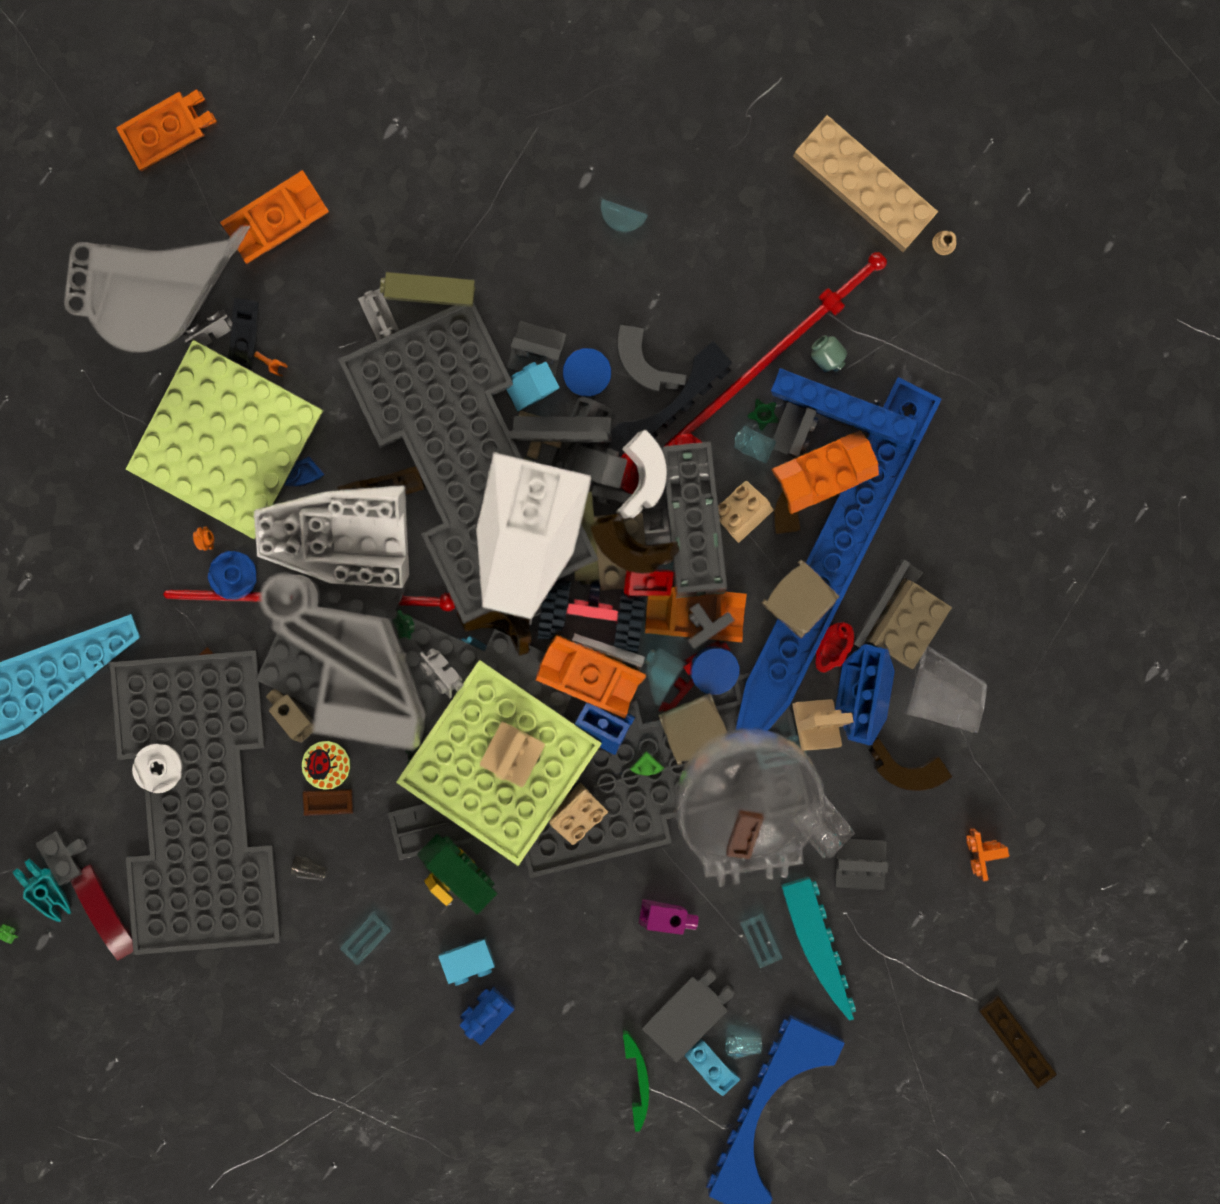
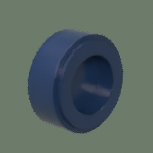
[589,581,600,606]

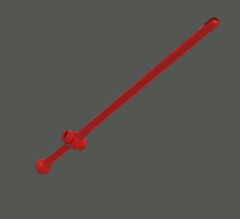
[664,252,887,446]
[163,590,455,612]

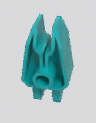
[13,859,71,922]

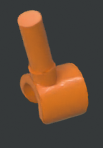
[254,351,288,377]

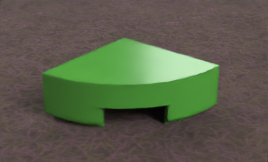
[630,751,664,776]

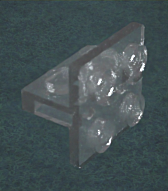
[793,796,855,859]

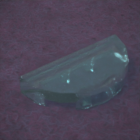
[601,199,648,232]

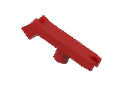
[659,677,694,711]

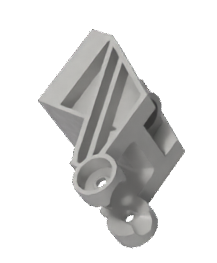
[261,574,427,750]

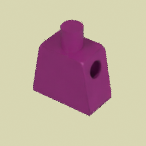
[638,899,699,935]

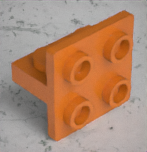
[966,829,1009,882]

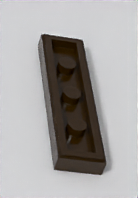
[979,996,1057,1089]

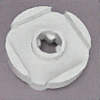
[132,744,183,793]

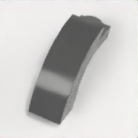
[618,325,686,392]

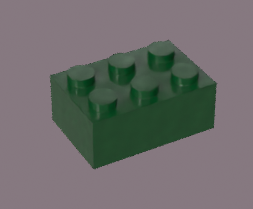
[417,833,498,915]

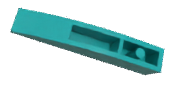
[781,876,856,1021]

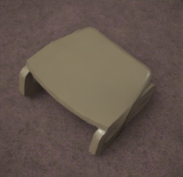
[761,560,839,639]
[658,693,732,765]

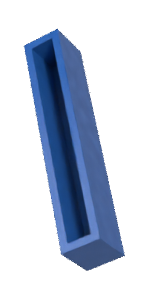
[771,368,918,448]

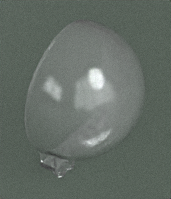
[675,729,825,886]

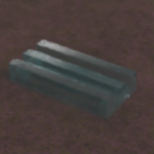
[340,913,391,966]
[740,913,782,968]

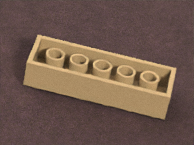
[793,115,938,252]

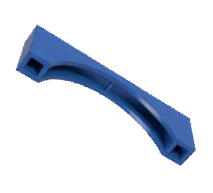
[706,1015,845,1204]

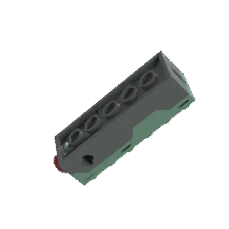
[661,434,727,598]

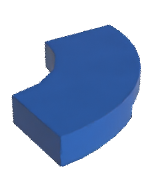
[284,456,325,486]

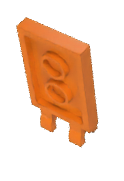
[116,89,217,171]

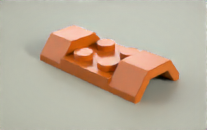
[220,170,329,264]
[772,430,879,514]
[645,587,747,642]
[536,635,646,719]

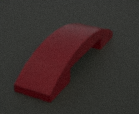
[71,864,133,961]

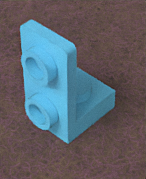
[685,1039,741,1096]

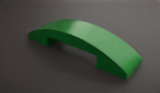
[623,1030,649,1132]

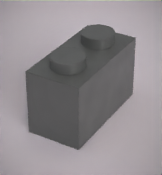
[572,443,627,488]

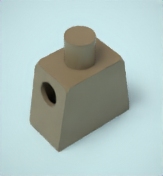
[266,689,314,743]

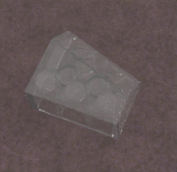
[904,646,987,733]

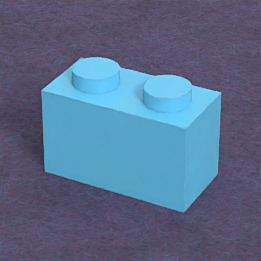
[506,362,560,412]
[439,937,496,986]

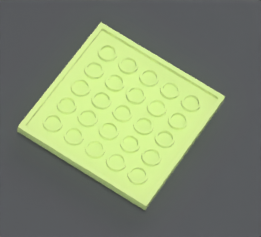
[126,340,324,539]
[396,660,602,866]

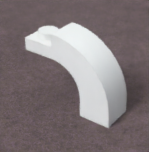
[616,430,667,519]

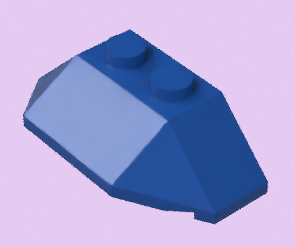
[835,644,895,745]

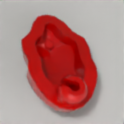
[815,622,854,673]

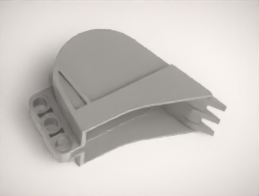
[65,225,251,352]

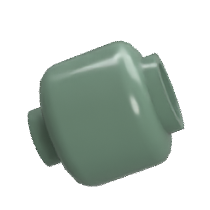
[811,335,847,372]

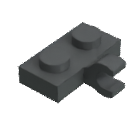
[36,831,88,886]

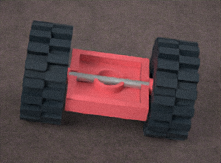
[538,579,646,653]

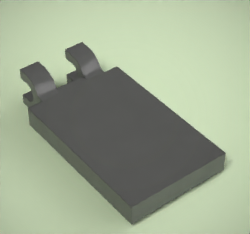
[642,968,734,1062]

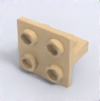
[718,481,774,543]
[793,699,854,751]
[480,722,545,787]
[549,782,608,845]

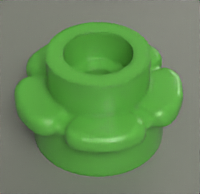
[0,924,18,944]

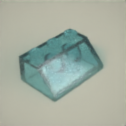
[644,647,684,706]

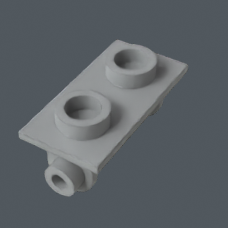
[358,288,400,341]
[183,309,233,346]
[419,648,464,699]

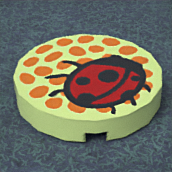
[302,741,351,790]

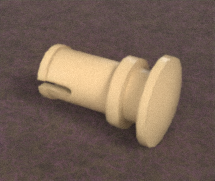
[932,231,956,255]

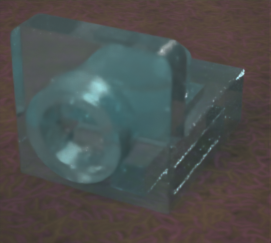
[734,426,776,464]

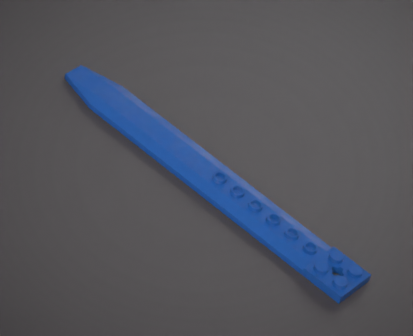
[735,377,942,744]

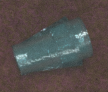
[725,1035,762,1059]

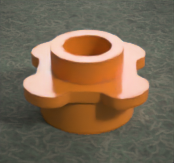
[193,526,215,551]

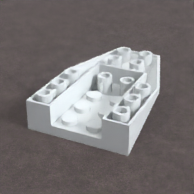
[477,453,591,619]
[254,486,409,588]

